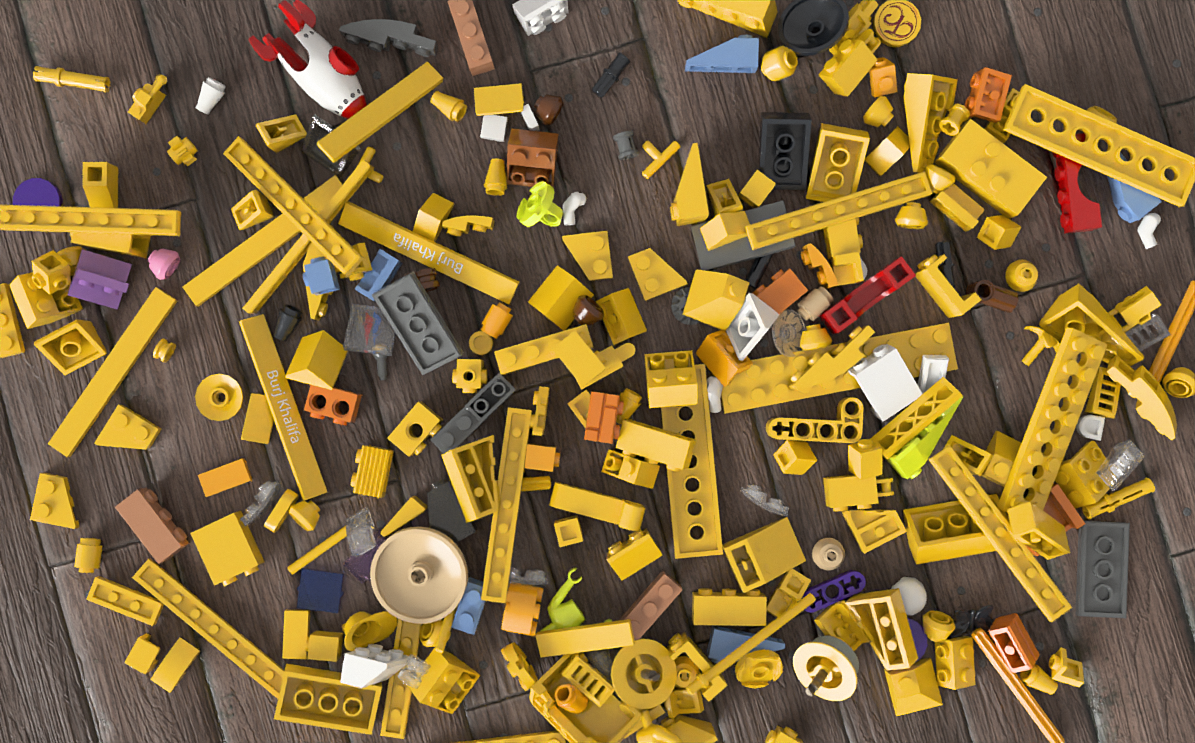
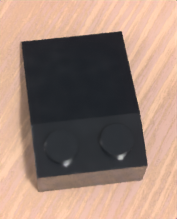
[759,112,812,190]

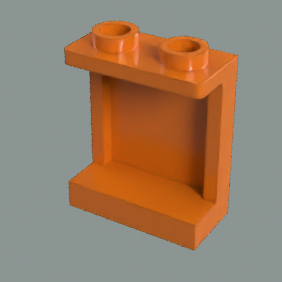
[1006,483,1085,556]

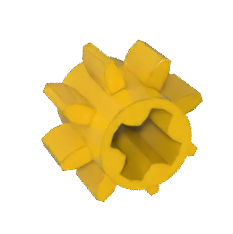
[167,136,198,166]

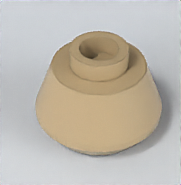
[812,538,845,570]

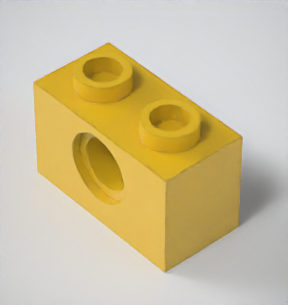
[387,401,443,457]

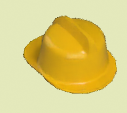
[342,611,398,652]

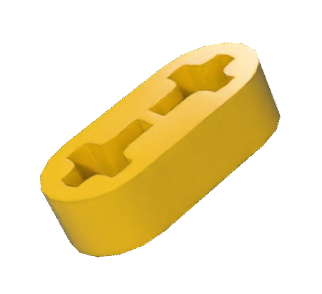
[264,489,299,533]

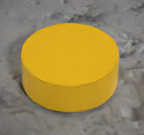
[469,331,493,355]

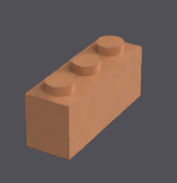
[447,0,495,76]
[115,488,190,564]
[618,570,683,640]

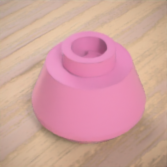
[148,248,180,280]

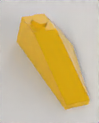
[1039,283,1144,367]

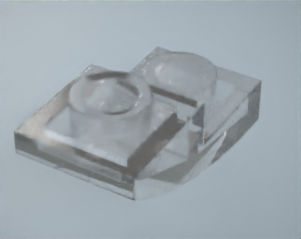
[240,480,282,526]
[740,484,789,516]
[346,507,377,557]
[509,567,550,587]

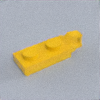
[829,0,878,55]

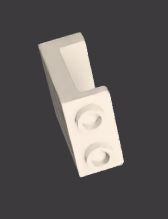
[848,344,922,422]

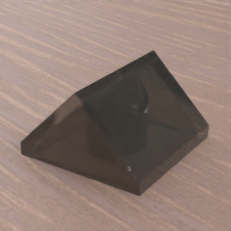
[301,114,361,178]

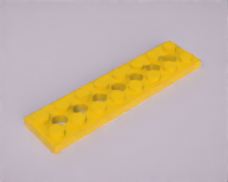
[1003,84,1195,207]
[997,327,1108,512]
[661,364,723,559]

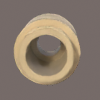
[797,286,834,321]

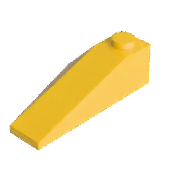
[904,73,958,173]

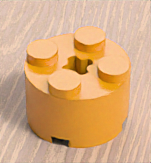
[501,583,544,636]

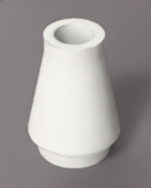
[195,77,226,115]

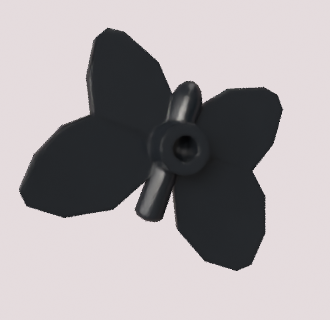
[949,605,994,638]

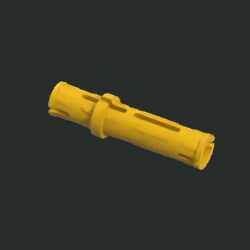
[33,66,111,93]
[1081,477,1155,519]

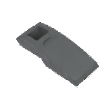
[339,19,439,57]
[430,373,516,454]

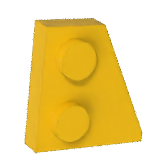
[562,231,613,281]
[628,248,687,301]
[530,386,550,436]
[94,404,162,449]
[30,473,79,529]
[842,510,907,554]

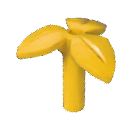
[1021,326,1060,366]

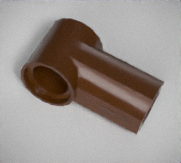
[966,280,1019,313]

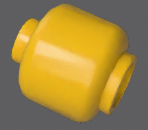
[761,46,798,81]

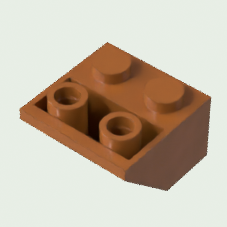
[507,128,559,187]

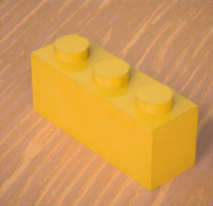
[616,419,697,472]
[1008,502,1070,560]
[692,588,767,626]

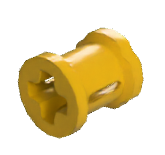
[939,104,970,136]

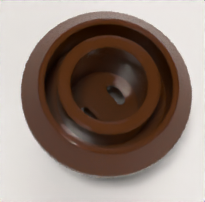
[534,94,564,126]
[573,295,604,326]

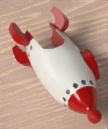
[249,0,367,119]

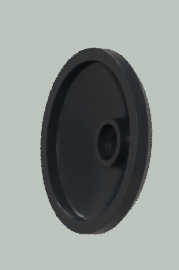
[778,0,850,56]

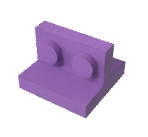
[67,249,132,309]

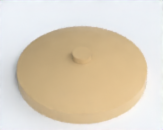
[370,527,468,624]

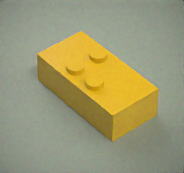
[934,119,1047,219]
[274,664,382,735]

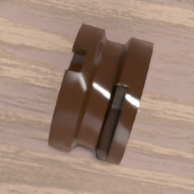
[404,268,440,292]

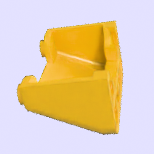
[529,652,642,743]

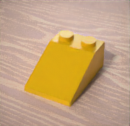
[806,123,870,202]
[670,143,709,226]

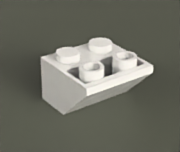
[512,0,568,36]
[340,644,412,688]

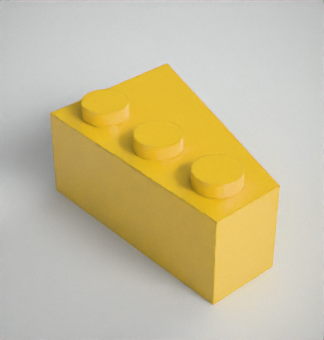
[845,588,918,670]

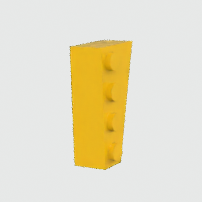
[677,0,778,38]

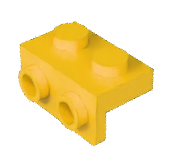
[814,601,871,651]
[935,636,976,690]

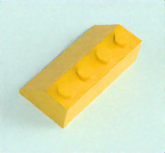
[903,494,1010,565]

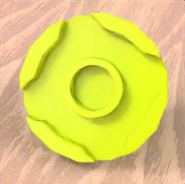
[516,181,563,227]

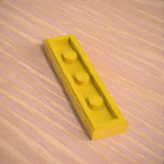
[535,619,635,658]

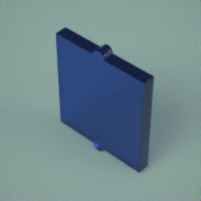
[297,568,344,613]

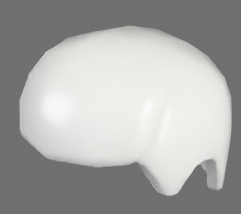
[891,577,927,616]

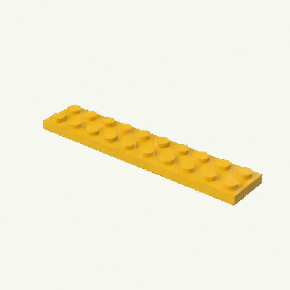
[721,323,958,414]

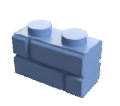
[452,577,486,635]

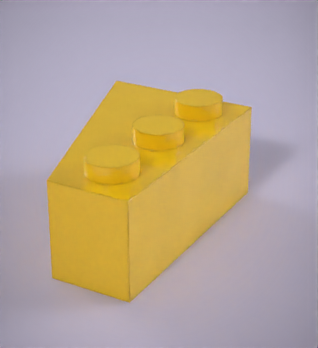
[441,435,498,523]

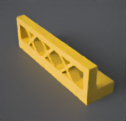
[869,377,963,460]

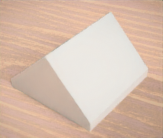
[726,293,780,361]

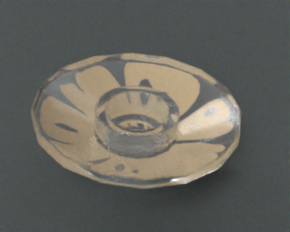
[772,310,806,357]

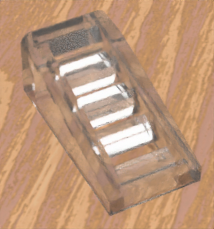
[1125,313,1170,352]
[1097,440,1144,491]

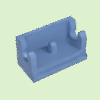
[355,249,402,302]

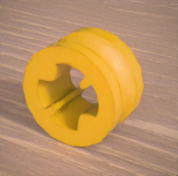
[153,338,176,363]

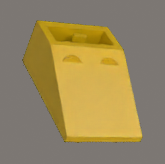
[722,517,806,593]

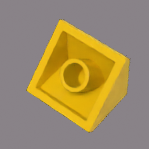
[528,265,594,331]
[34,319,107,375]
[285,330,348,390]

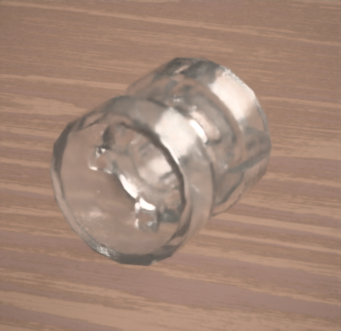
[397,654,431,688]

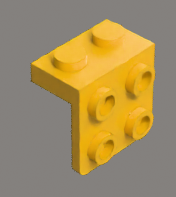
[1055,441,1118,509]

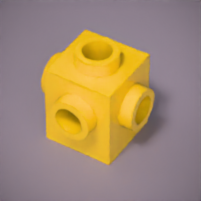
[32,250,71,295]
[452,359,487,393]

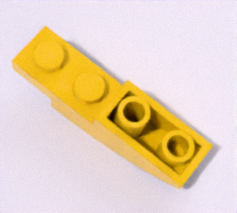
[789,325,875,389]
[1107,355,1177,441]

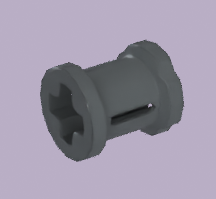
[613,131,639,160]

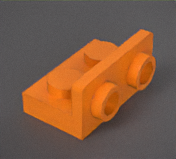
[964,67,1012,123]

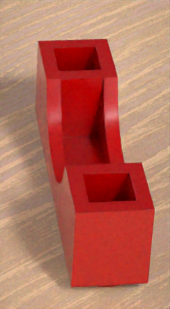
[1052,133,1102,234]
[820,256,916,334]

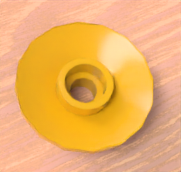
[195,374,243,421]

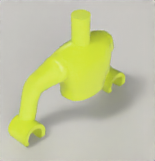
[540,568,612,631]

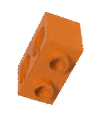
[304,385,362,426]

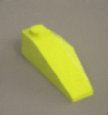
[883,396,963,479]

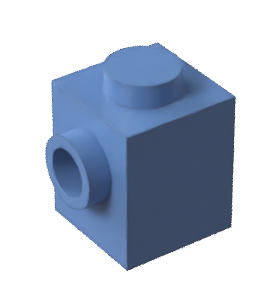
[303,257,340,296]

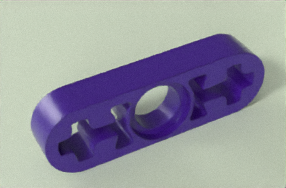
[801,570,866,613]

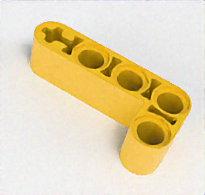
[765,397,863,443]
[549,482,646,532]

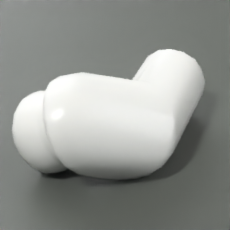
[563,192,586,225]
[1138,213,1161,249]
[707,376,723,413]

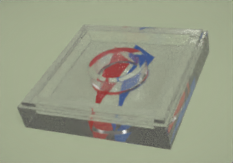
[343,304,396,356]

